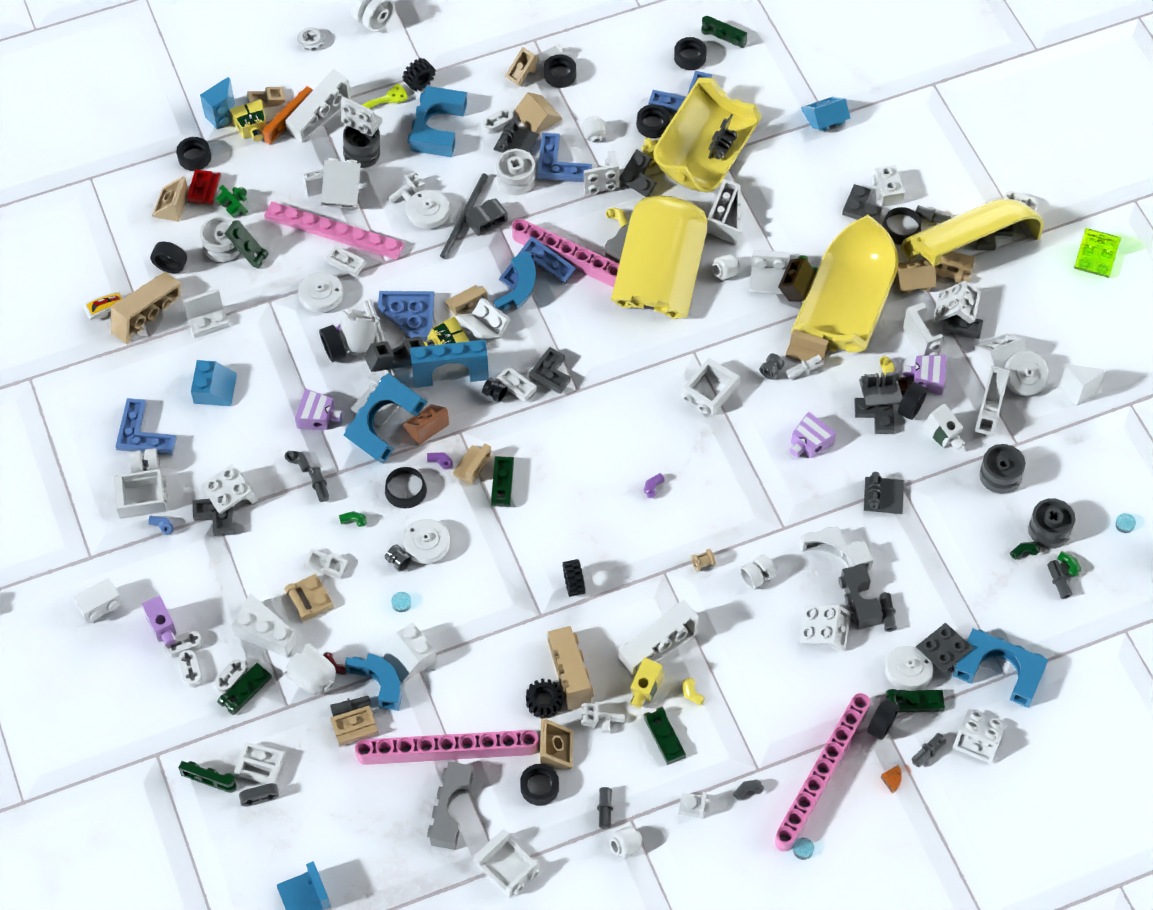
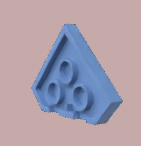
[378,291,435,341]

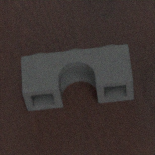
[364,336,425,372]
[838,564,883,629]

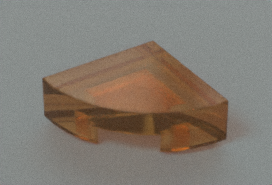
[880,765,902,794]

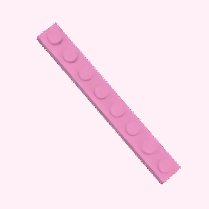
[264,201,404,260]

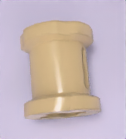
[691,549,716,571]

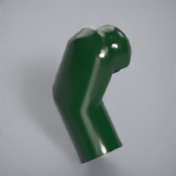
[1010,542,1040,560]

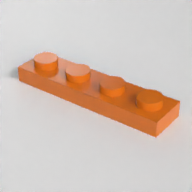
[262,86,313,145]

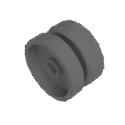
[979,444,1026,494]
[1028,498,1076,549]

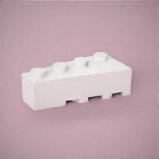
[285,68,351,142]
[618,599,699,677]

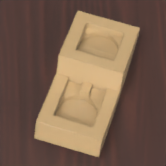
[246,87,286,108]

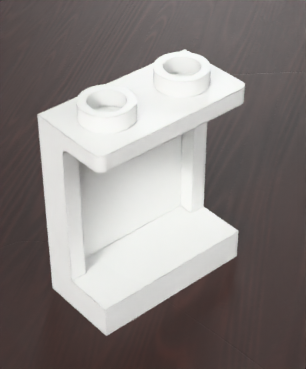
[321,158,361,209]
[903,302,944,356]
[474,828,540,898]

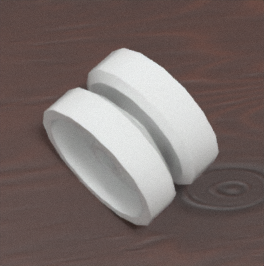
[352,0,395,32]
[496,149,536,195]
[200,215,240,262]

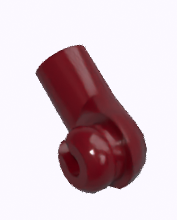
[323,652,346,675]

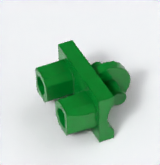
[216,185,248,218]

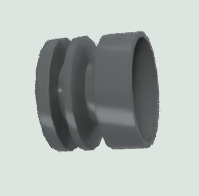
[343,126,380,168]

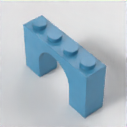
[407,86,467,157]
[410,340,489,388]
[343,373,428,464]
[953,628,1049,708]

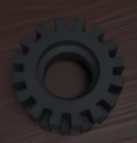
[402,58,436,91]
[562,559,585,597]
[526,679,562,719]

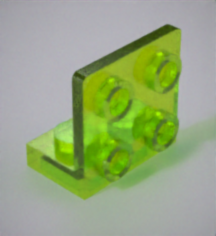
[1074,228,1121,278]

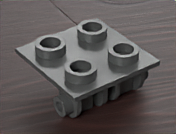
[708,114,737,160]
[493,119,540,153]
[859,371,902,407]
[863,472,904,514]
[916,623,974,674]

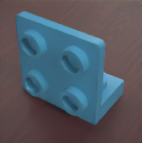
[277,861,331,910]

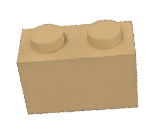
[894,259,937,293]

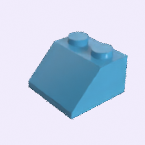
[200,77,235,129]
[801,96,851,131]
[191,360,237,406]

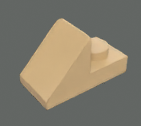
[504,47,537,86]

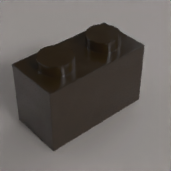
[778,258,816,301]

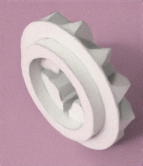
[297,27,325,51]

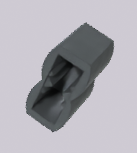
[466,198,508,236]

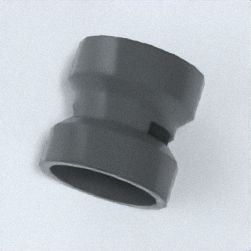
[759,353,785,380]
[385,544,412,572]

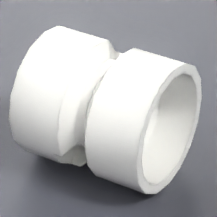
[129,448,160,473]
[739,554,777,589]

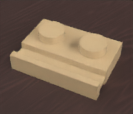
[330,705,379,747]

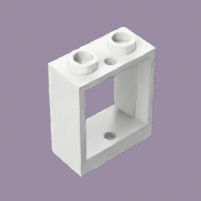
[682,357,740,416]
[114,469,169,519]

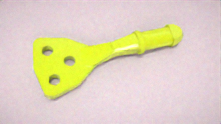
[362,84,408,109]

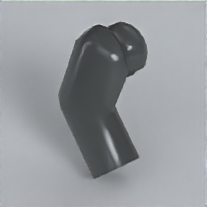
[284,451,311,472]
[733,779,764,801]

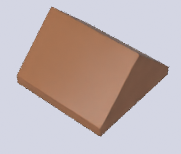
[401,404,449,445]

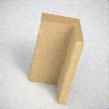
[445,285,488,317]
[785,329,829,368]
[453,443,492,485]

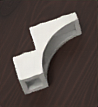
[975,366,1010,436]
[800,526,873,571]

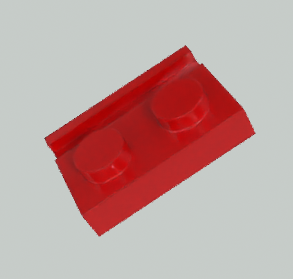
[187,169,221,205]

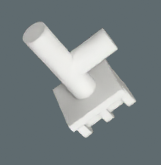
[388,172,426,203]
[581,702,625,733]

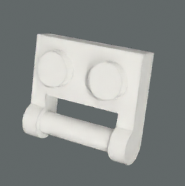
[233,742,285,784]

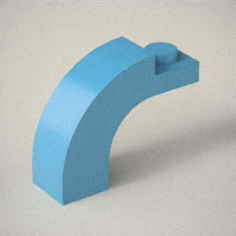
[493,250,536,312]
[345,653,402,711]

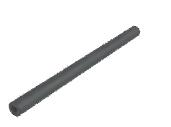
[440,173,488,259]

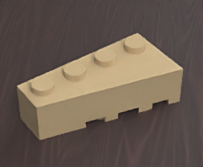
[111,272,181,344]
[547,626,594,711]

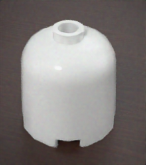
[339,309,379,356]
[284,644,336,695]

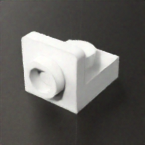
[678,792,710,819]

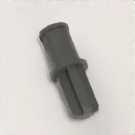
[915,205,951,223]
[308,467,329,502]
[1047,560,1073,599]
[879,592,897,632]
[330,696,371,717]
[911,733,947,767]
[597,787,613,829]

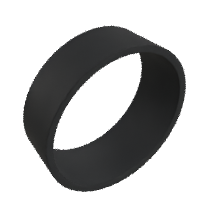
[882,207,921,245]
[385,467,427,509]

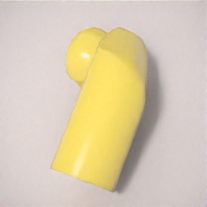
[606,207,629,228]
[879,356,895,375]
[682,678,705,706]

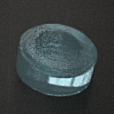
[1115,513,1136,533]
[391,592,412,613]
[793,837,814,860]

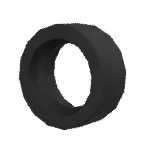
[674,37,707,70]
[544,54,576,88]
[636,104,670,139]
[176,137,211,171]
[150,241,188,274]
[319,324,346,362]
[898,382,928,420]
[867,699,899,740]
[520,764,559,806]

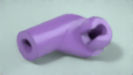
[427,452,453,469]
[644,473,665,498]

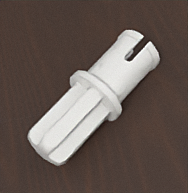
[786,354,824,380]

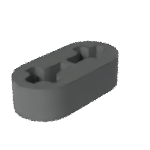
[239,783,279,807]

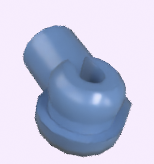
[148,515,173,535]

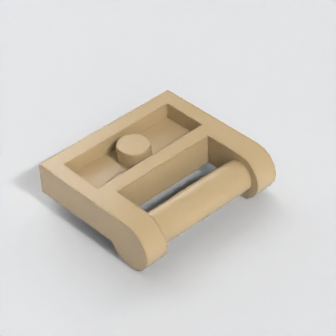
[284,573,334,622]

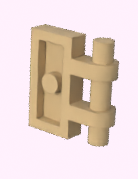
[935,251,975,283]

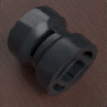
[482,377,508,403]

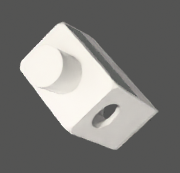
[922,403,965,450]

